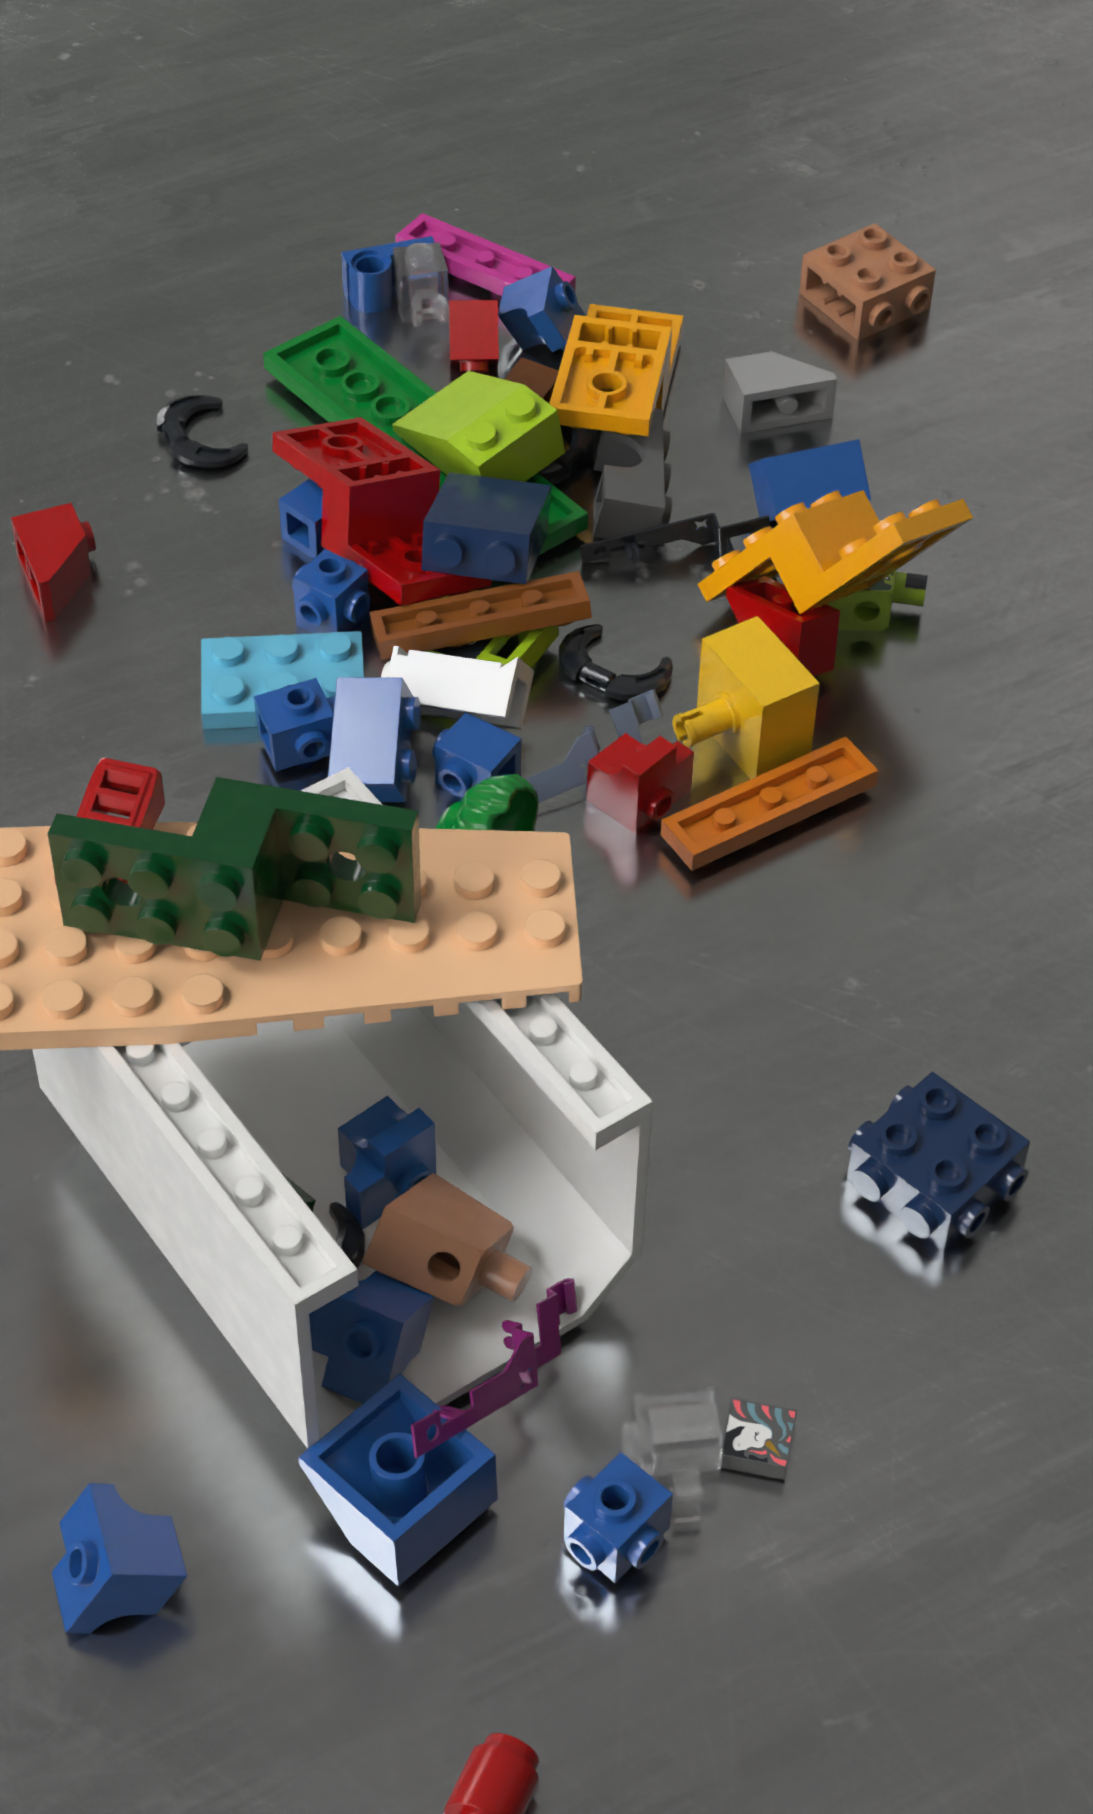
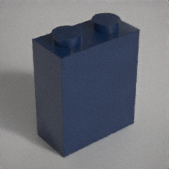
[421,472,551,584]

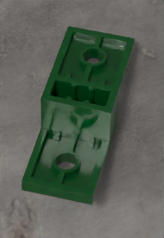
[47,777,421,961]

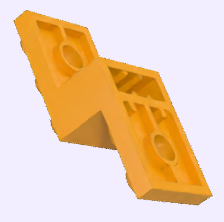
[549,304,684,436]
[697,490,973,614]

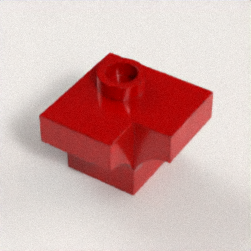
[586,733,694,834]

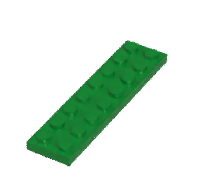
[263,316,588,555]

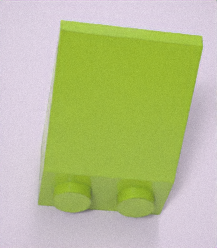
[392,371,565,482]

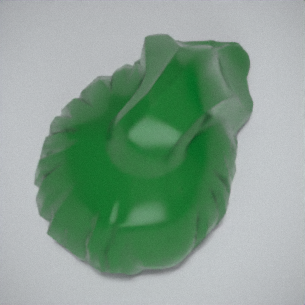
[436,774,539,831]

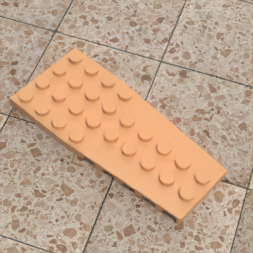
[0,822,583,1050]

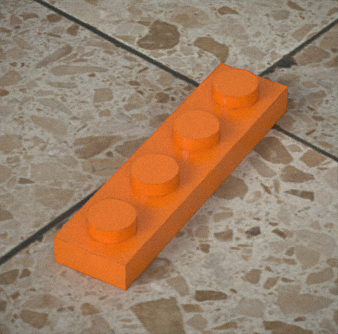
[661,736,879,871]

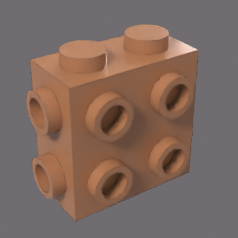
[799,223,936,341]

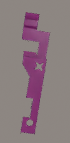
[411,1278,577,1458]

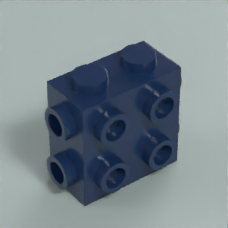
[847,1071,1030,1252]

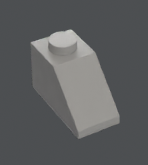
[722,351,837,434]

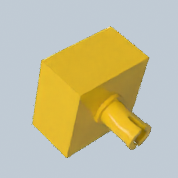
[672,616,820,779]

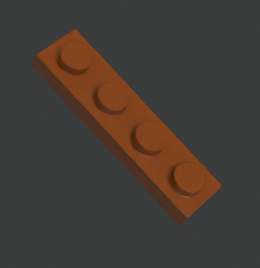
[369,571,592,660]

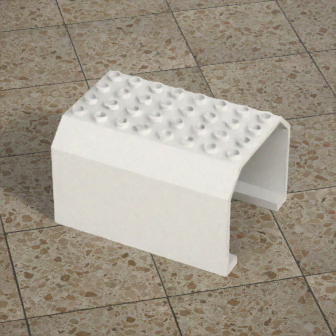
[32,767,653,1449]

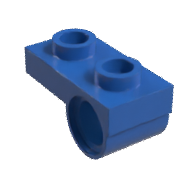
[341,236,438,313]

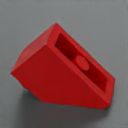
[449,300,499,374]
[11,503,96,622]
[726,576,840,676]

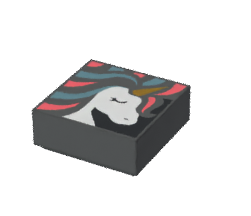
[719,1398,797,1480]

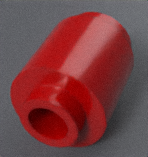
[443,1733,539,1814]

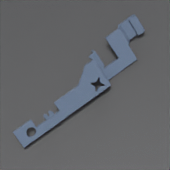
[526,689,664,803]

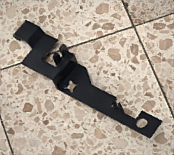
[580,513,770,564]

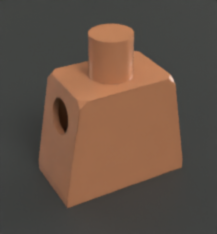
[362,1173,532,1306]

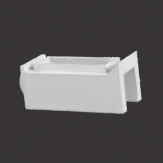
[381,646,534,730]

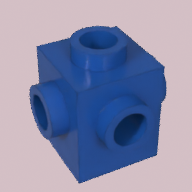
[292,549,371,633]
[253,678,335,772]
[563,1452,673,1583]

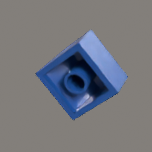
[298,1373,498,1587]

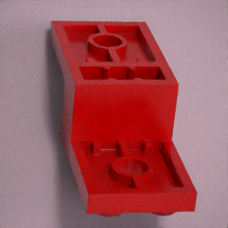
[272,417,492,606]

